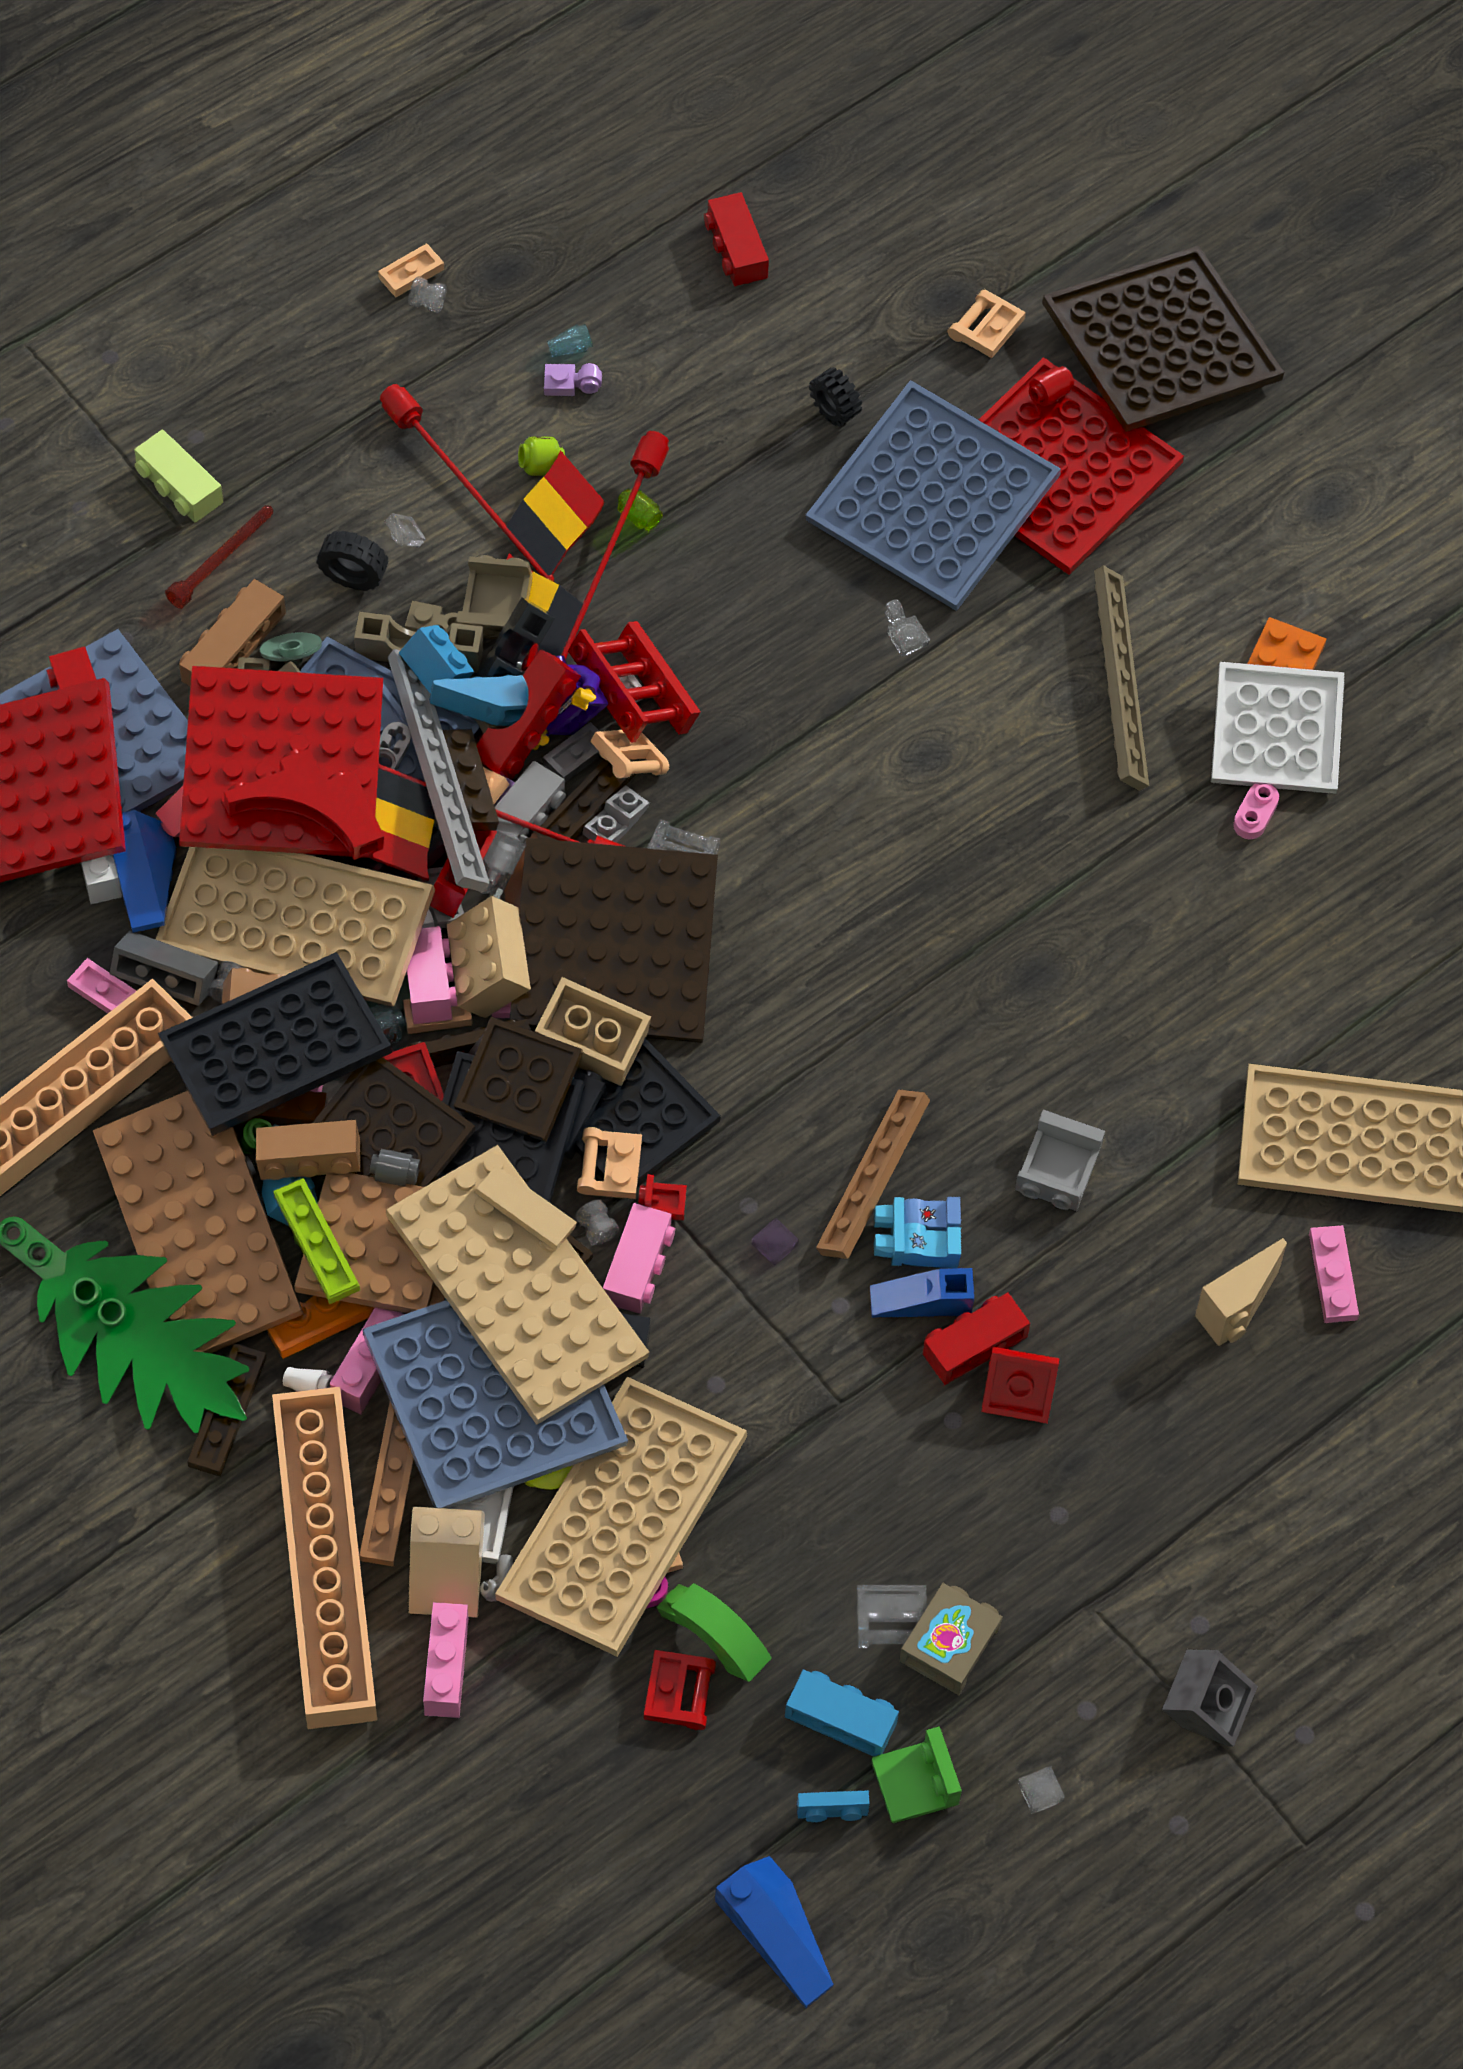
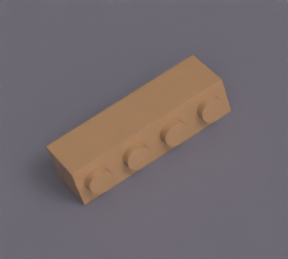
[179,579,286,687]

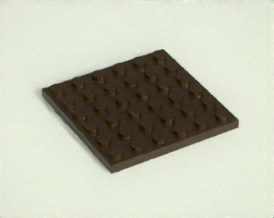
[1042,246,1285,432]
[510,838,718,1043]

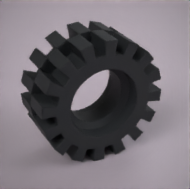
[809,367,862,427]

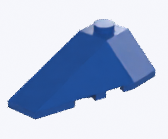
[113,810,177,933]
[715,1856,833,2009]

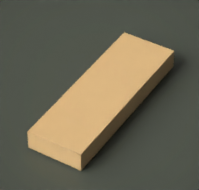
[475,1165,577,1251]

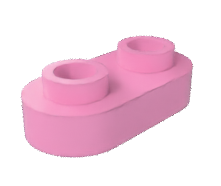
[1233,784,1279,839]

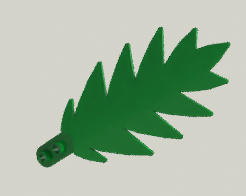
[0,1216,250,1434]

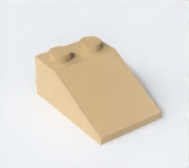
[1195,1238,1287,1346]
[409,1507,485,1618]

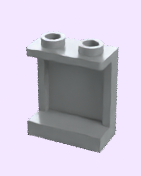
[1015,1110,1105,1211]

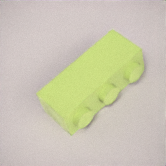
[134,429,223,523]

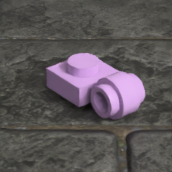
[544,363,602,396]

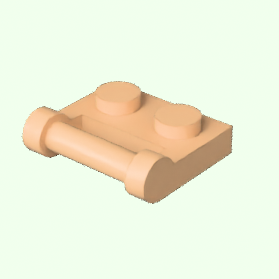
[947,290,1025,358]
[590,730,669,778]
[577,1127,642,1199]

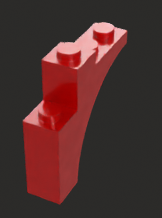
[224,748,384,860]

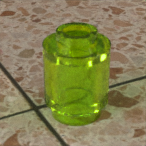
[617,488,663,531]

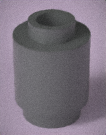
[369,1149,420,1187]

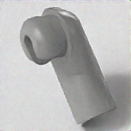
[480,1555,513,1602]

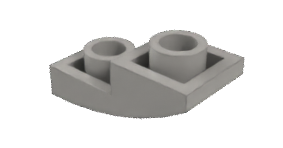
[582,785,650,843]

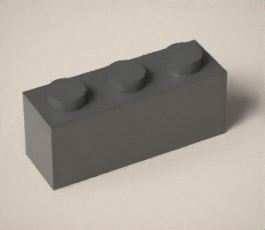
[110,931,218,1006]

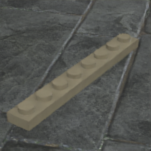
[1094,565,1149,791]

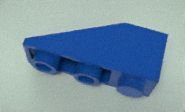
[870,1268,974,1318]

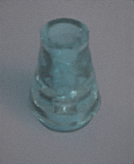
[547,324,593,358]

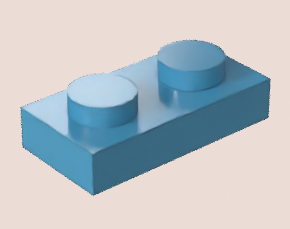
[797,1790,870,1822]

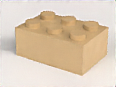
[447,896,531,1018]
[535,977,651,1086]

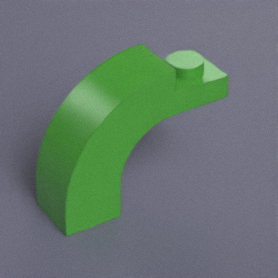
[656,1583,772,1682]

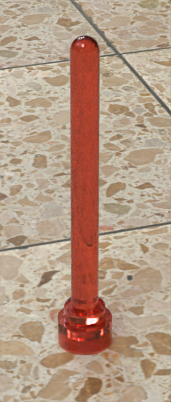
[165,505,274,609]

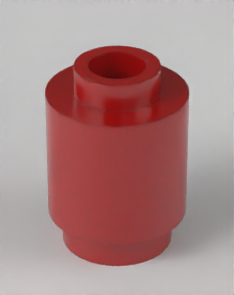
[1029,366,1074,407]

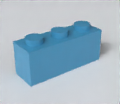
[785,1669,899,1756]

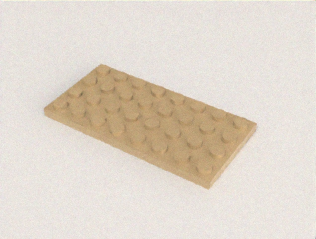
[155,847,435,1007]
[1237,1064,1463,1213]
[386,1145,650,1425]
[495,1377,747,1657]

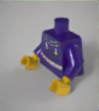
[533,655,608,750]

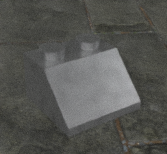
[1162,1650,1258,1747]

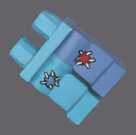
[874,1197,961,1268]

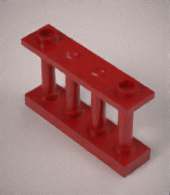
[568,621,701,743]

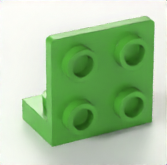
[871,1726,962,1823]

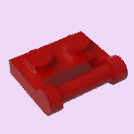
[644,1650,716,1730]

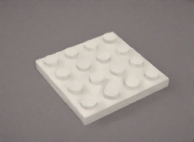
[1211,662,1344,794]

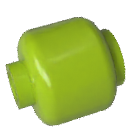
[518,436,565,476]

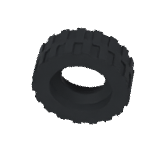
[316,531,389,591]

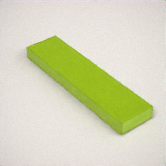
[273,1178,361,1304]

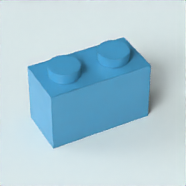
[399,625,475,693]

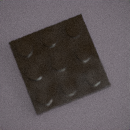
[454,1017,584,1142]

